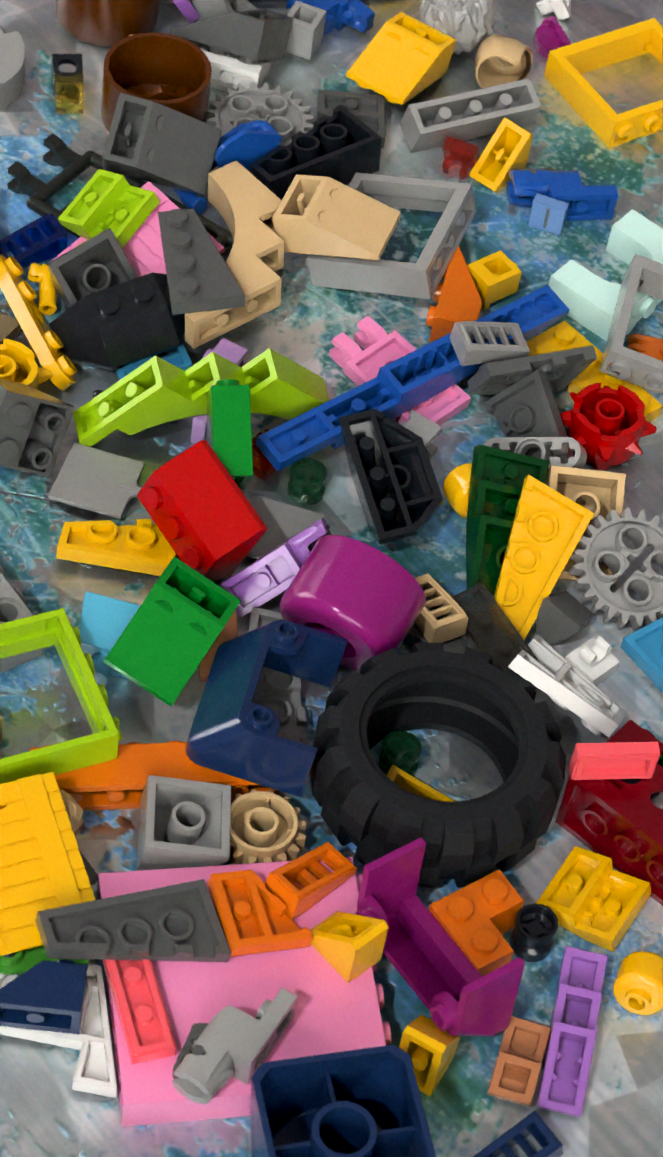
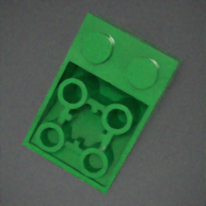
[103,556,241,707]

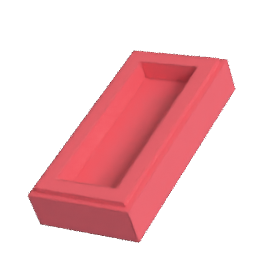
[568,742,660,780]

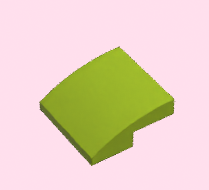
[58,169,160,248]

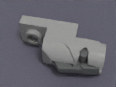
[172,988,297,1104]

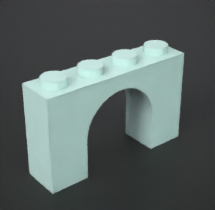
[548,209,663,341]

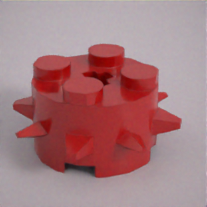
[560,383,656,470]

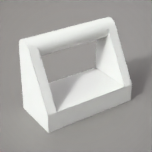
[200,45,271,91]

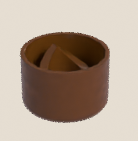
[56,0,159,47]
[101,33,212,132]

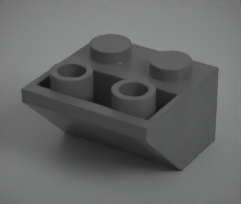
[0,378,75,477]

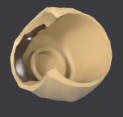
[474,34,533,88]

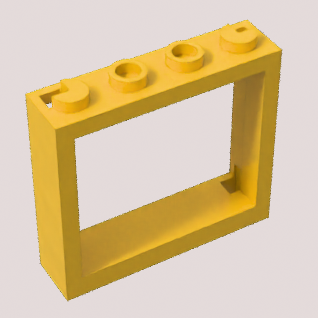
[544,18,663,148]

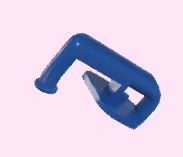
[172,120,282,215]

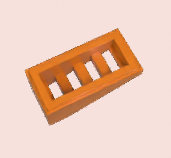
[265,842,357,920]

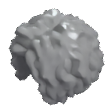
[418,0,496,54]

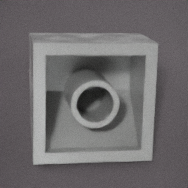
[136,775,231,871]

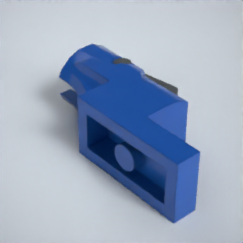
[506,167,618,221]

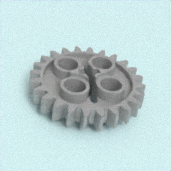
[206,82,314,146]
[569,508,663,631]

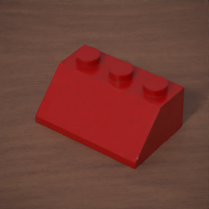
[136,440,268,581]

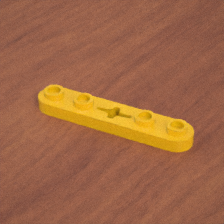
[0,255,77,391]

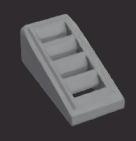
[449,321,530,367]

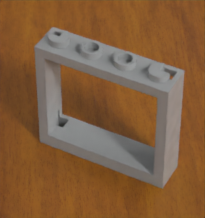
[305,172,476,299]
[599,254,663,394]

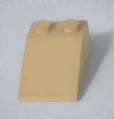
[545,465,626,586]

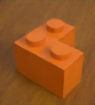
[429,869,524,977]

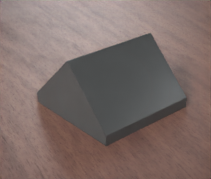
[47,228,138,308]

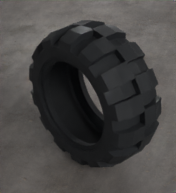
[310,643,566,889]

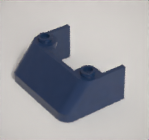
[185,620,348,797]

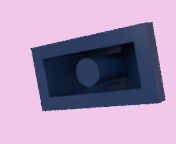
[0,960,87,1035]

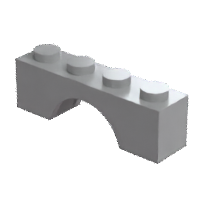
[192,0,326,60]

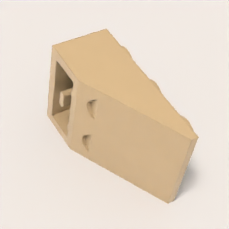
[272,174,401,260]

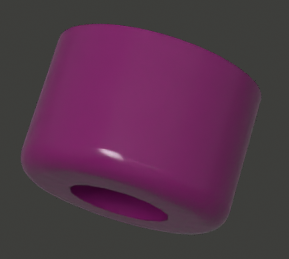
[280,535,426,672]

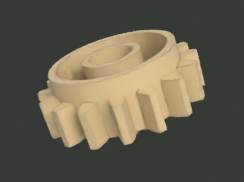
[230,789,306,865]

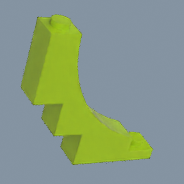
[73,348,330,447]

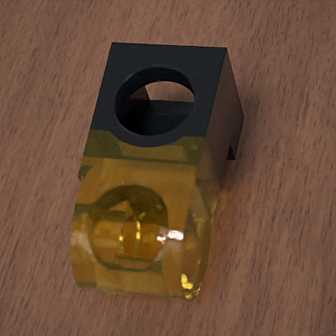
[51,54,84,114]

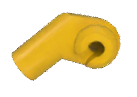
[28,263,57,315]

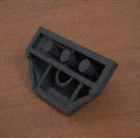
[49,272,185,371]
[339,409,443,544]

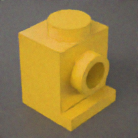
[467,250,522,311]

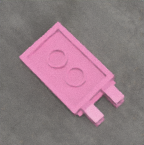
[328,316,471,426]

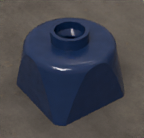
[251,1045,436,1157]

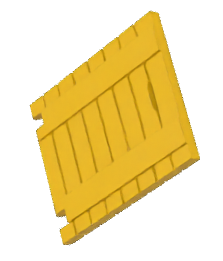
[0,772,96,956]

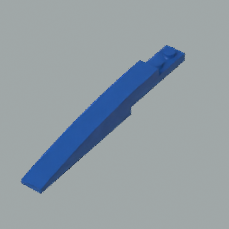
[256,285,570,472]

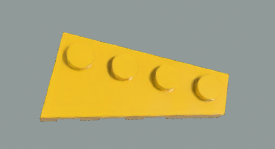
[520,320,663,422]

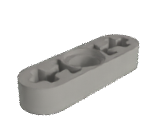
[483,437,587,471]

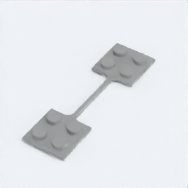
[48,442,325,559]

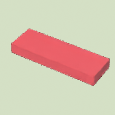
[102,959,177,1064]

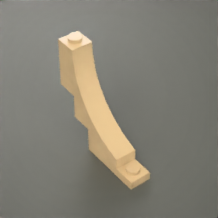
[185,160,284,349]

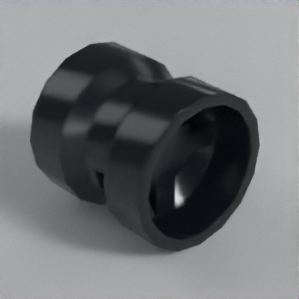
[510,903,558,962]

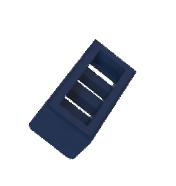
[473,1111,563,1157]

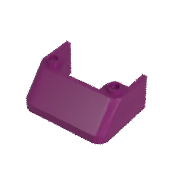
[355,838,525,1037]

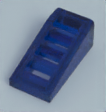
[0,213,68,268]

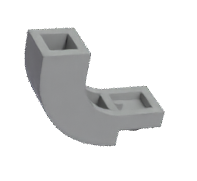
[0,25,26,111]

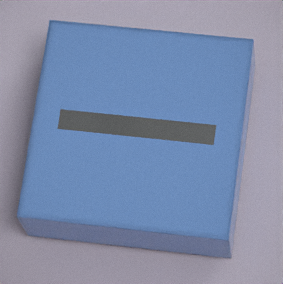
[528,193,569,236]

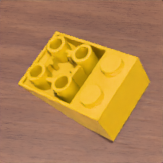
[346,12,457,105]

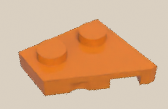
[207,869,313,957]

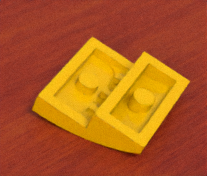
[536,846,651,952]

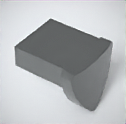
[536,590,595,644]

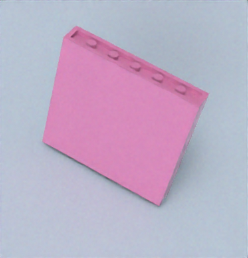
[97,857,391,1127]

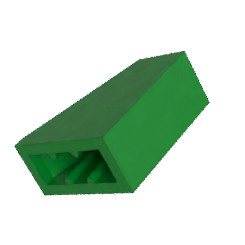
[207,379,253,490]

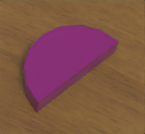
[533,16,571,59]

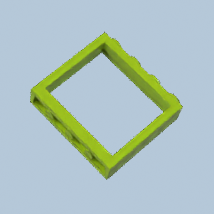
[0,608,123,784]

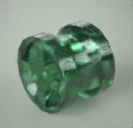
[287,458,327,505]
[378,731,422,777]

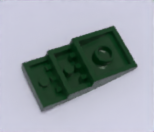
[466,445,549,596]

